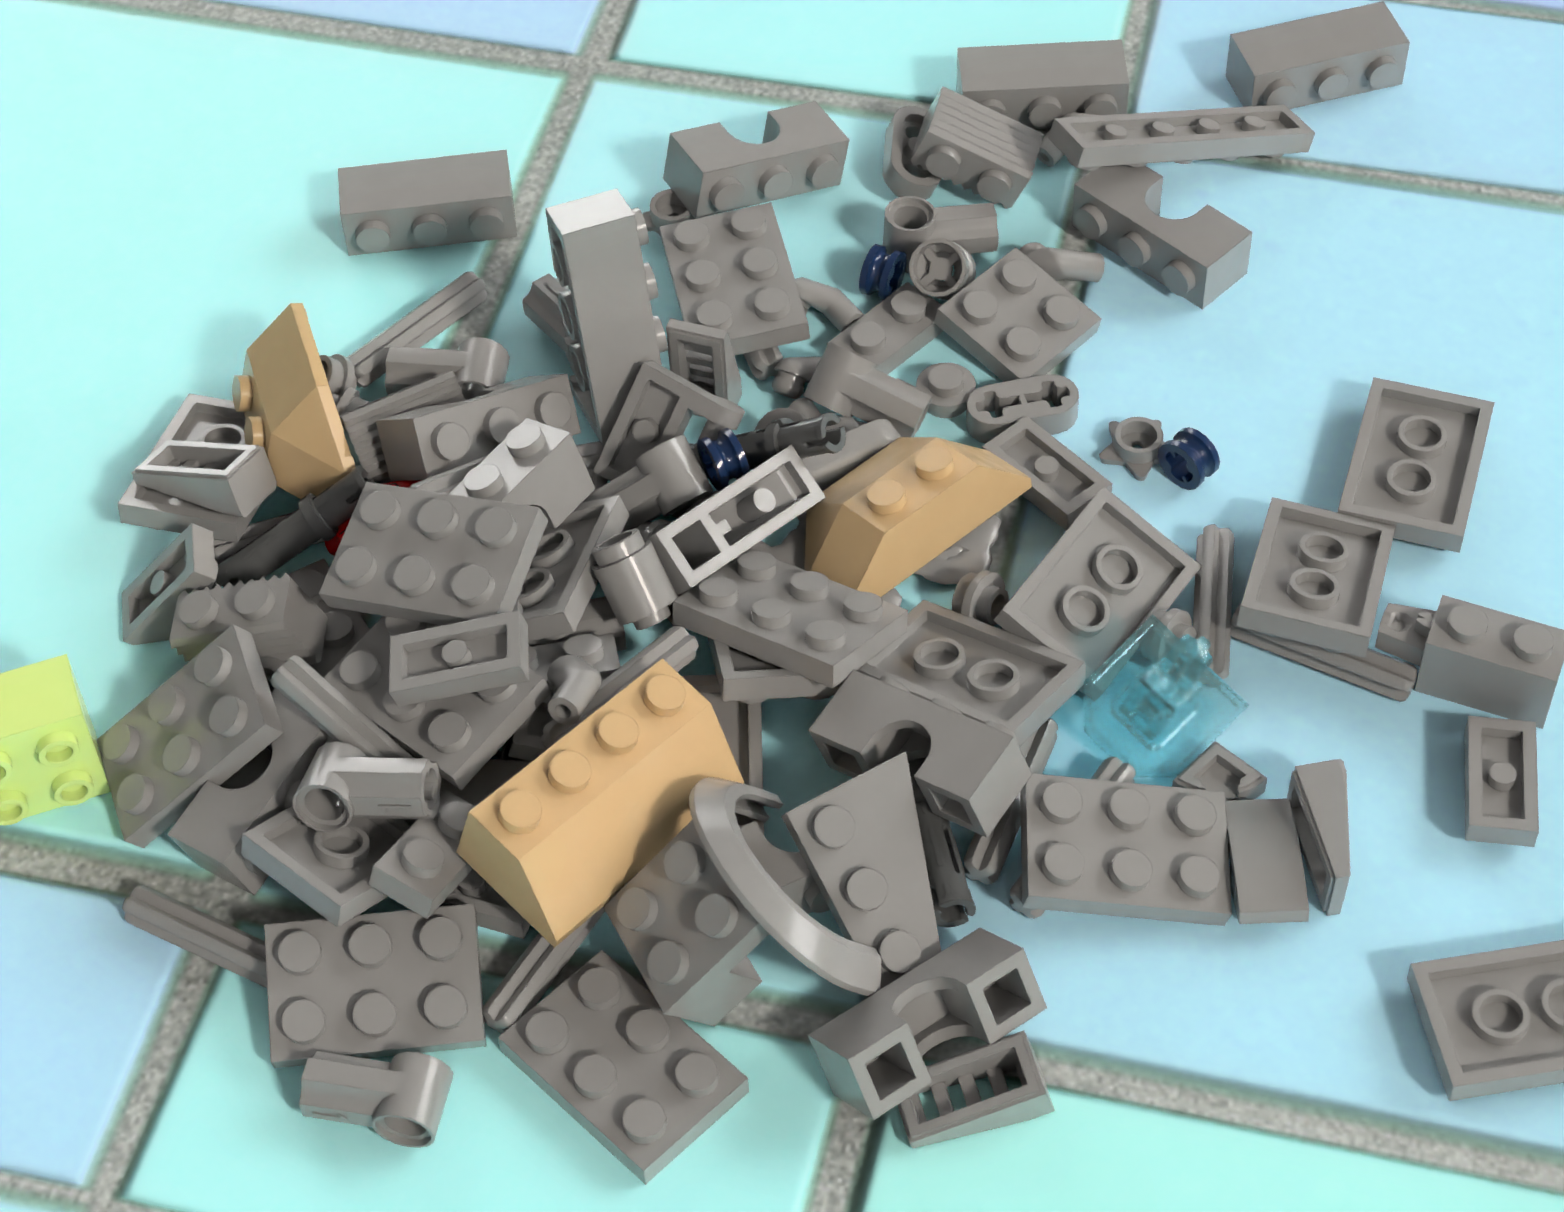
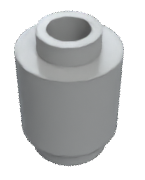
[591,528,678,630]

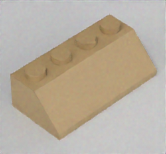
[456,658,744,948]

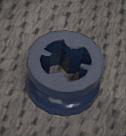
[859,244,907,300]
[1158,427,1220,490]
[697,428,750,491]

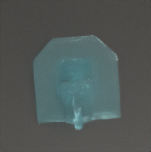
[1083,614,1249,778]

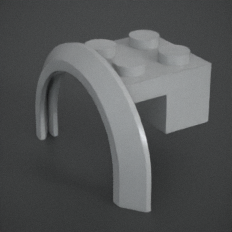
[603,777,882,1026]

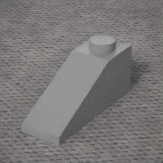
[644,444,826,596]

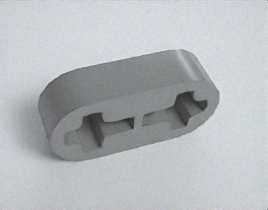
[966,374,1079,444]

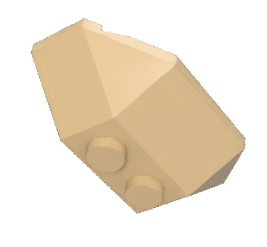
[232,303,356,499]
[804,437,1032,597]

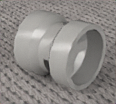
[909,238,976,300]

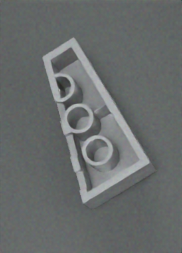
[545,188,668,448]

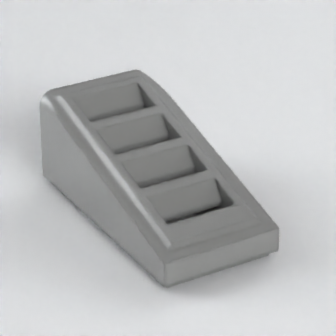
[666,318,742,417]
[131,440,277,517]
[1287,759,1351,916]
[898,1031,1055,1148]

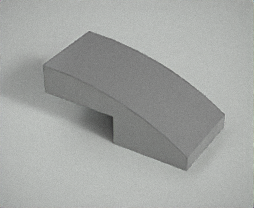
[1225,798,1309,924]

